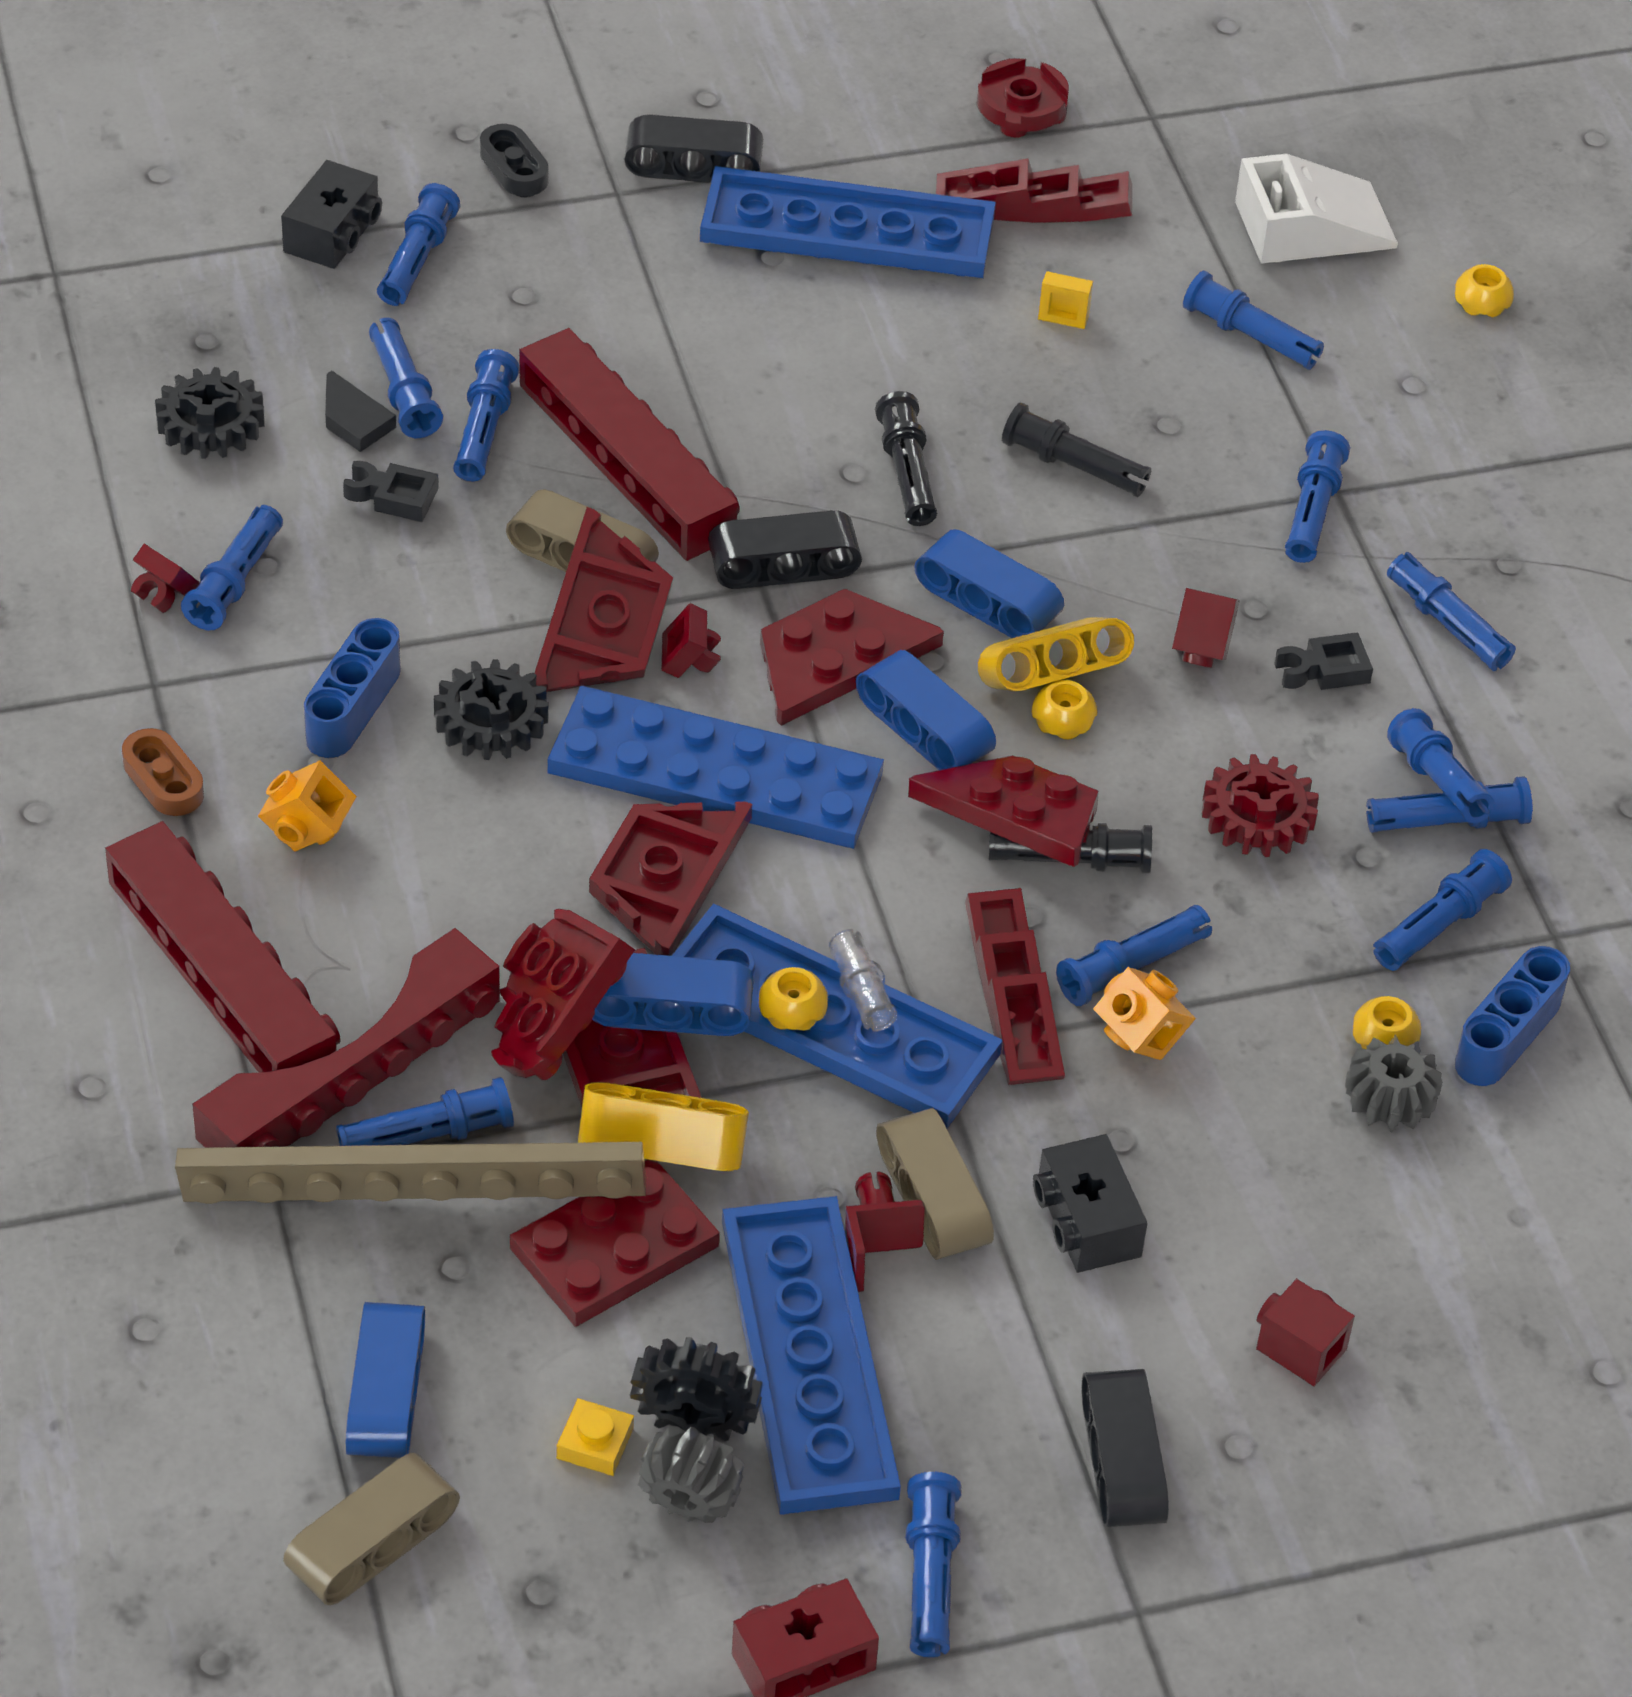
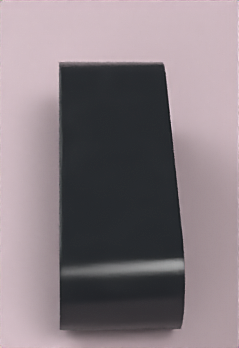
[624,115,763,183]
[708,510,862,589]
[1081,1369,1169,1527]

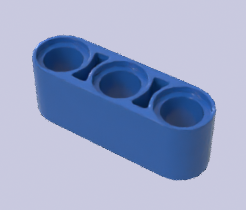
[914,529,1064,638]
[304,618,401,758]
[856,650,996,770]
[1455,946,1570,1086]
[592,953,754,1036]
[346,1302,425,1458]

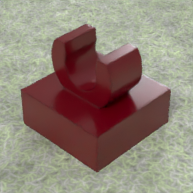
[131,543,200,613]
[661,603,721,678]

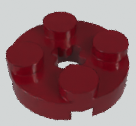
[977,58,1069,138]

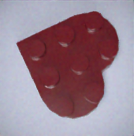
[491,909,635,1080]

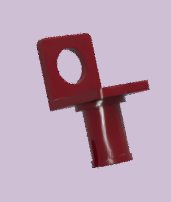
[845,1171,925,1292]

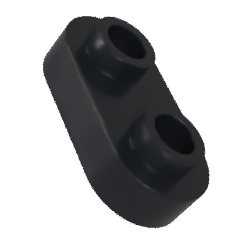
[480,124,548,197]

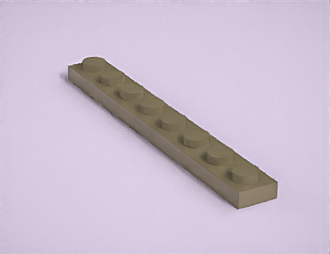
[175,1142,646,1204]

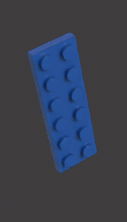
[700,166,996,278]
[547,685,884,849]
[672,903,1003,1129]
[722,1196,901,1515]

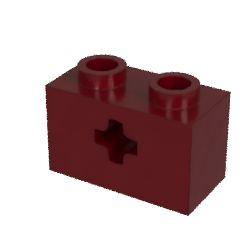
[732,1578,879,1697]

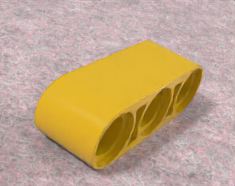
[978,617,1134,691]
[577,1083,749,1171]

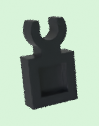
[343,461,439,522]
[1274,632,1373,690]

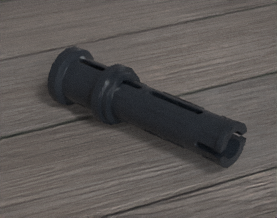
[875,391,938,526]
[1002,402,1152,497]
[989,823,1152,873]

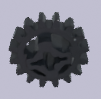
[155,367,265,459]
[433,659,549,760]
[630,1337,763,1441]

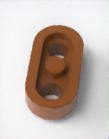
[122,728,204,816]

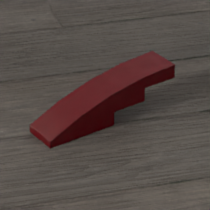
[936,158,1133,223]
[965,888,1065,1085]

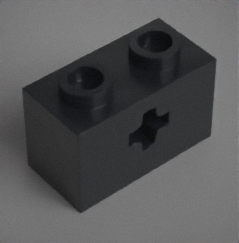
[281,159,382,269]
[1033,1134,1148,1273]

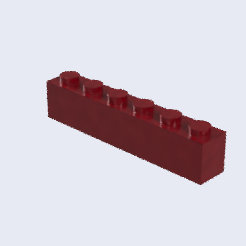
[519,328,740,561]
[105,821,341,1072]

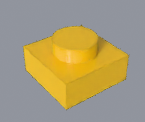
[1038,271,1093,329]
[556,1398,634,1476]

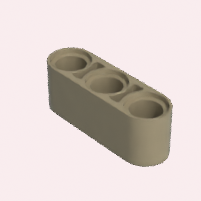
[506,489,659,572]
[876,1108,994,1260]
[283,1453,460,1606]

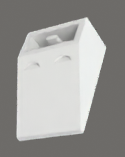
[1235,154,1398,264]

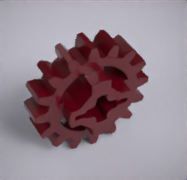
[1201,754,1319,857]

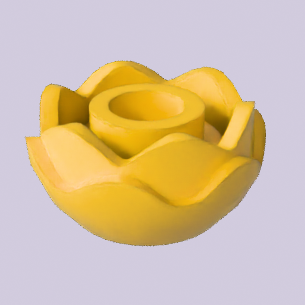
[1455,264,1514,317]
[1031,680,1097,740]
[759,967,828,1031]
[1353,996,1421,1049]

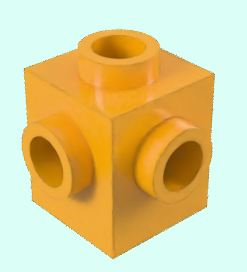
[258,760,357,852]
[1093,967,1196,1060]

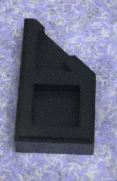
[325,371,396,452]

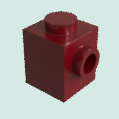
[1172,588,1240,668]
[1256,1278,1355,1386]

